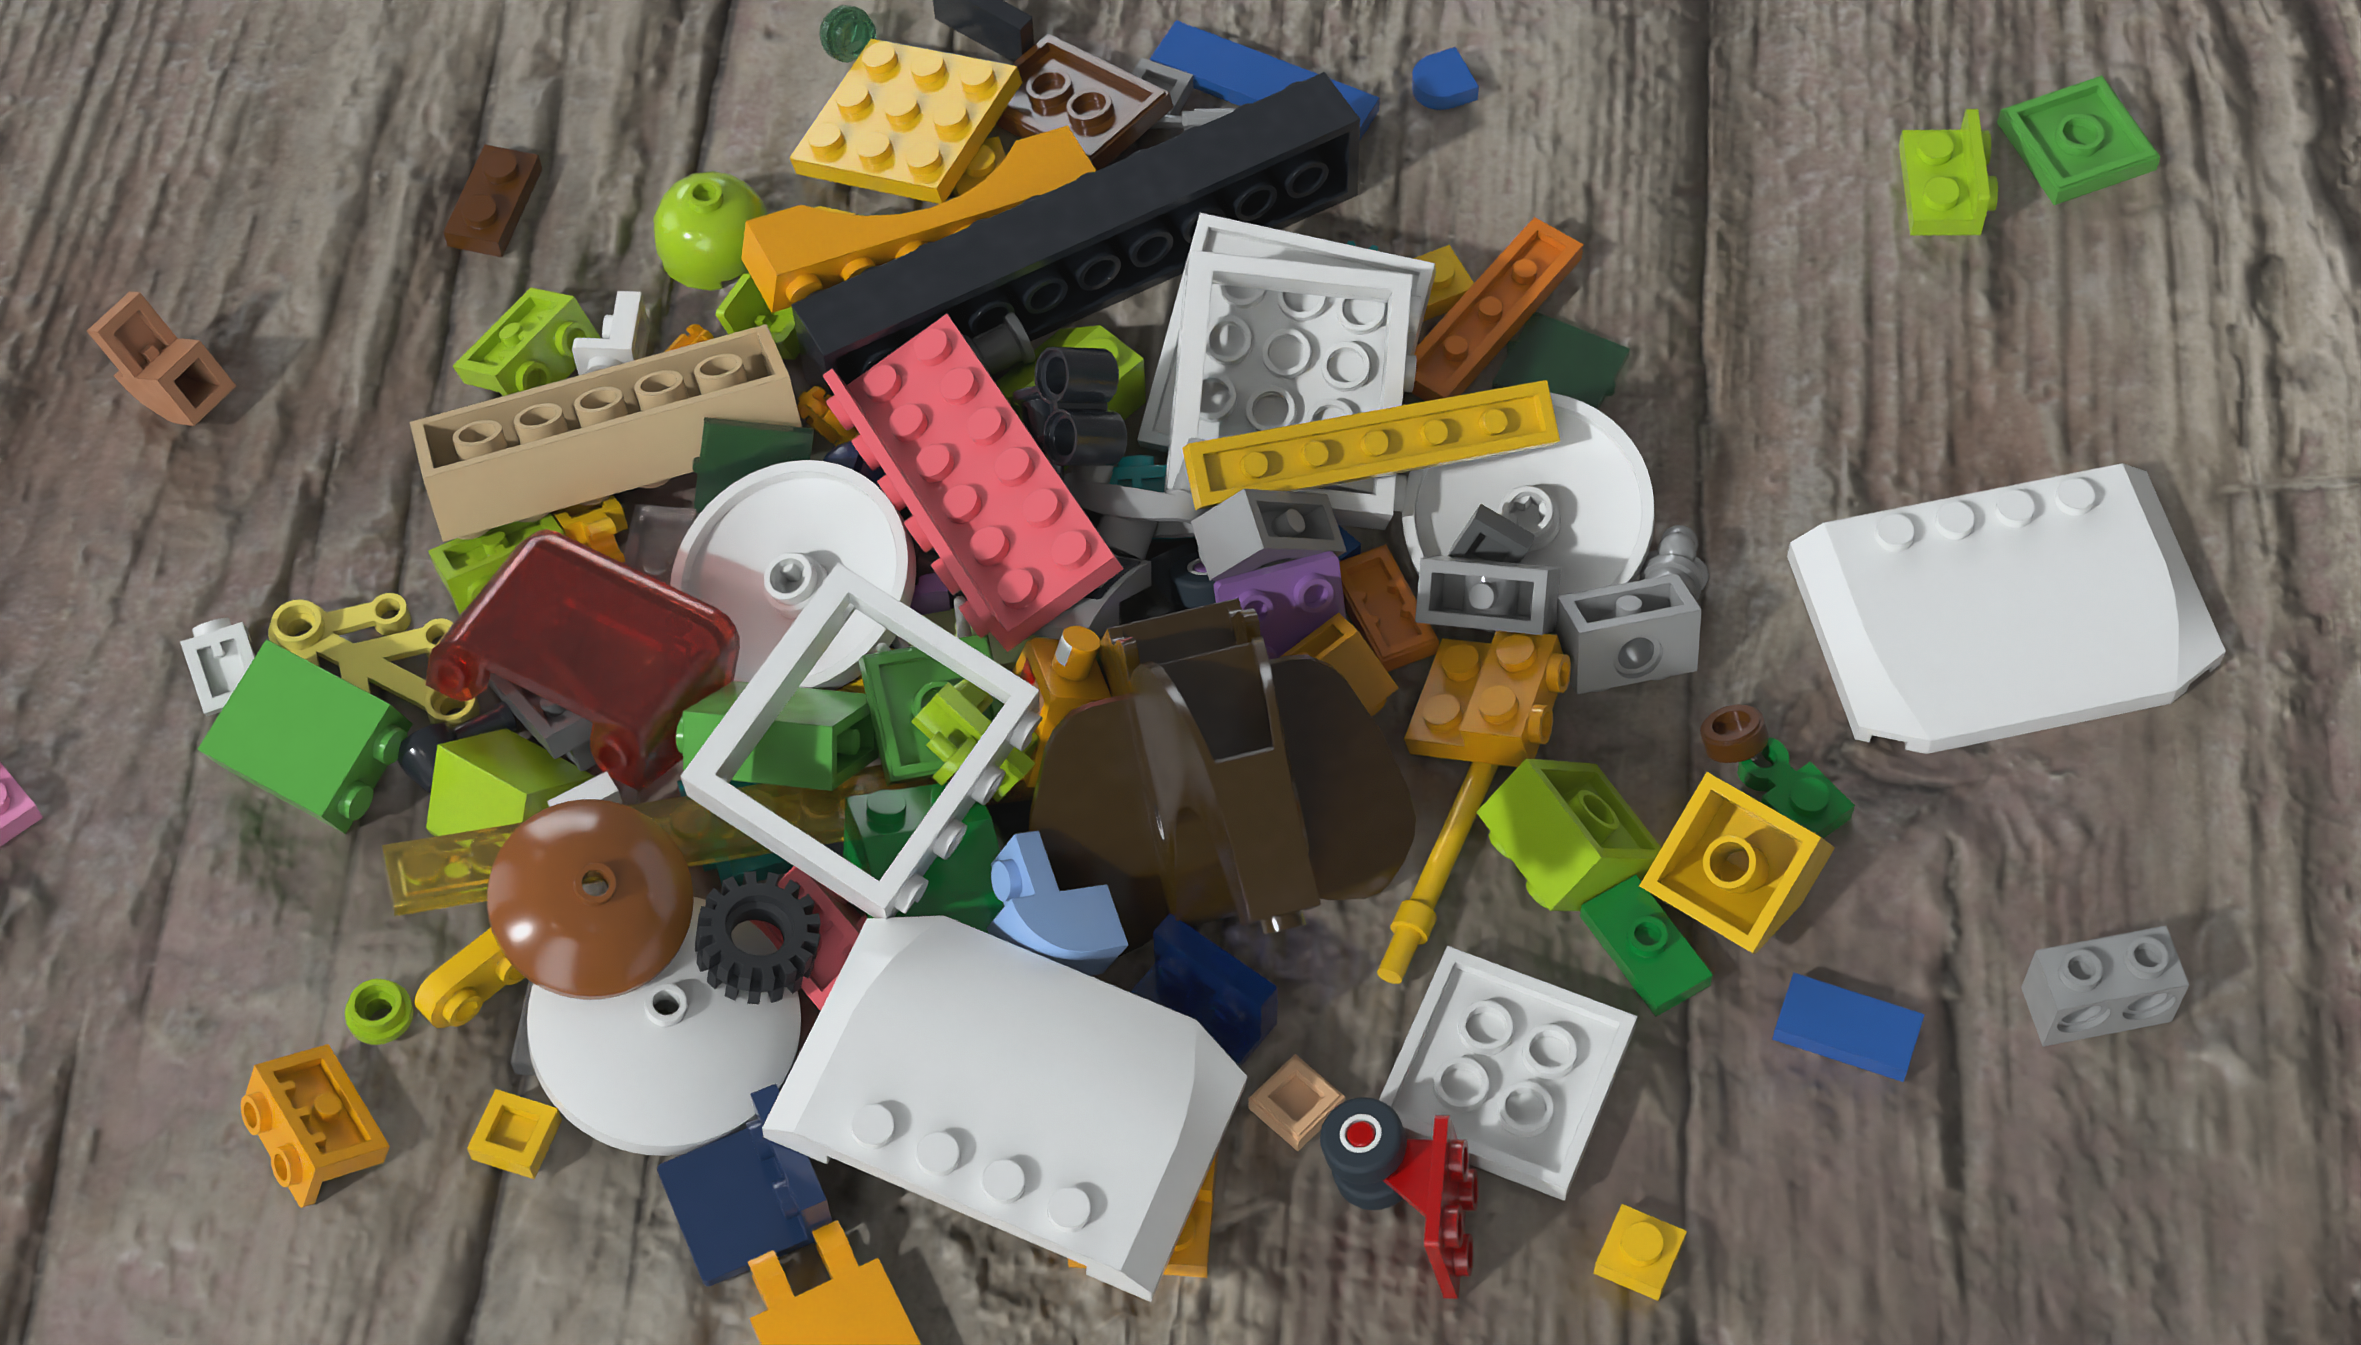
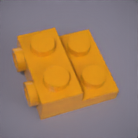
[1404,631,1571,767]

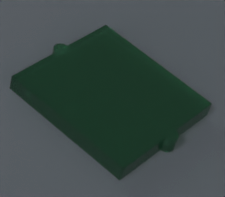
[1492,311,1630,410]
[692,417,814,513]

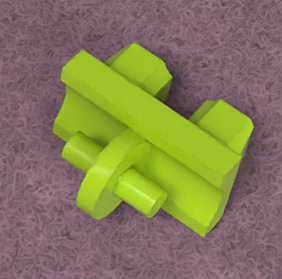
[911,679,1039,802]

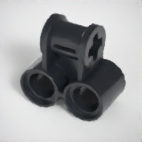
[1012,347,1127,466]

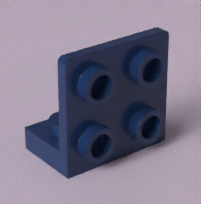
[657,1083,832,1286]

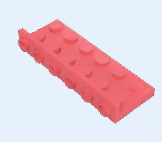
[822,314,1124,652]

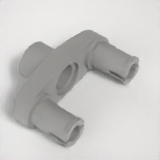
[1063,438,1213,560]

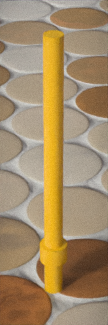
[1377,762,1499,984]

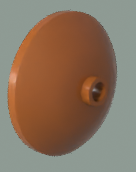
[487,799,694,1000]

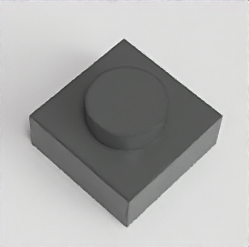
[1447,504,1535,563]

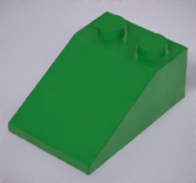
[843,780,1005,934]

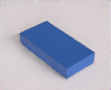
[1772,972,1925,1082]

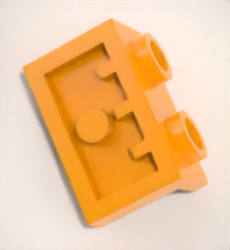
[241,1044,390,1208]

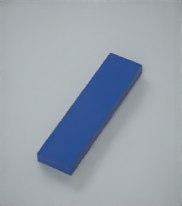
[1150,20,1380,140]

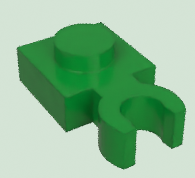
[1737,737,1855,839]

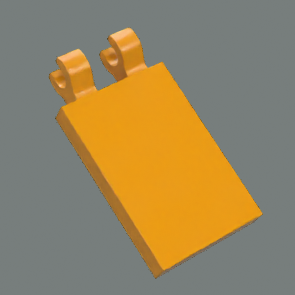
[748,1220,921,1345]

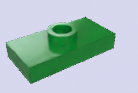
[1580,875,1713,1017]

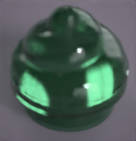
[819,5,876,63]

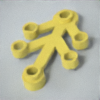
[268,593,480,727]

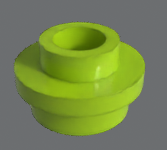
[345,978,414,1045]

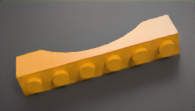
[741,125,1096,313]

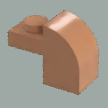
[87,291,236,426]

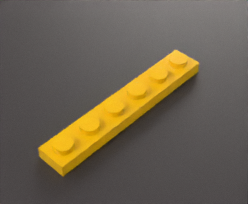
[1182,380,1560,510]

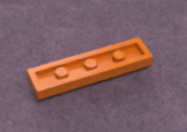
[1411,217,1583,401]

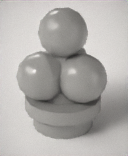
[1639,525,1709,601]

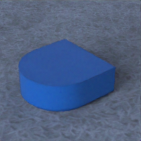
[1412,47,1479,110]

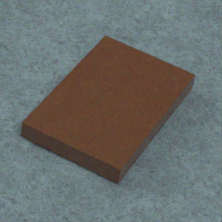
[995,34,1174,171]

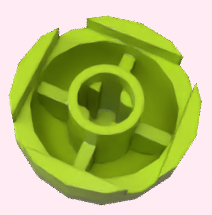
[653,171,768,291]

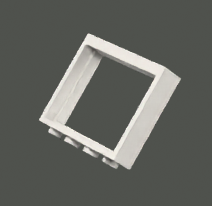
[1164,250,1421,530]
[680,562,1043,919]

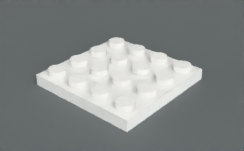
[1137,213,1436,494]

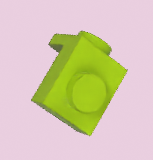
[716,273,800,360]

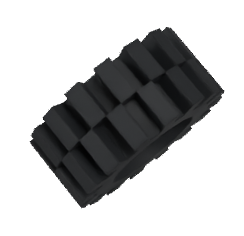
[695,871,821,1005]

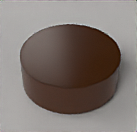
[1700,704,1769,763]

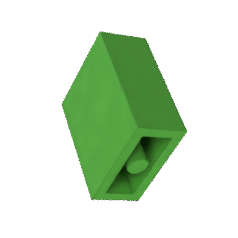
[197,639,413,834]
[676,681,879,791]

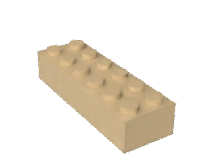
[410,324,805,542]

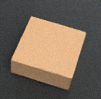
[1248,1054,1345,1151]

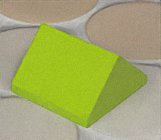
[426,728,595,869]

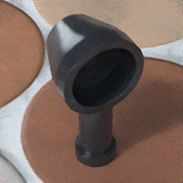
[397,701,517,794]

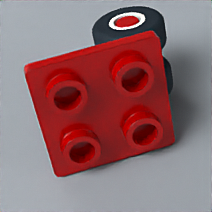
[1320,1097,1479,1299]

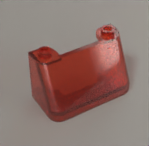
[425,529,740,792]

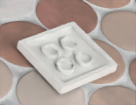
[1379,946,1638,1201]

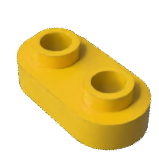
[415,928,525,1028]

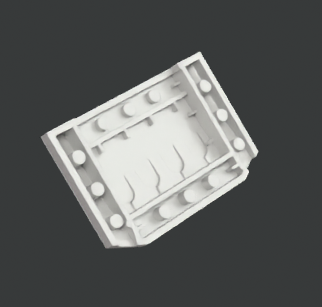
[1787,463,2226,754]
[762,915,1247,1302]

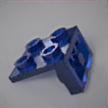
[1130,913,1278,1068]

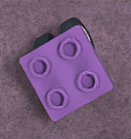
[1169,551,1346,660]

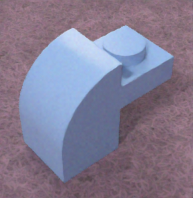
[987,831,1128,976]

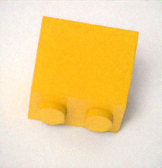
[1639,772,1835,954]

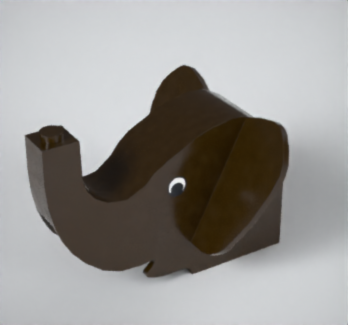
[1029,598,1416,958]

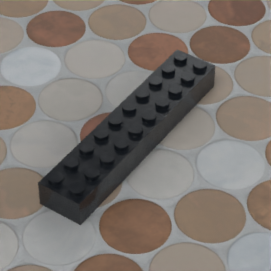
[791,72,1360,398]

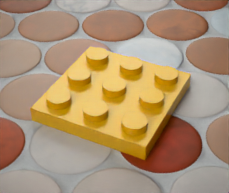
[790,39,1022,204]

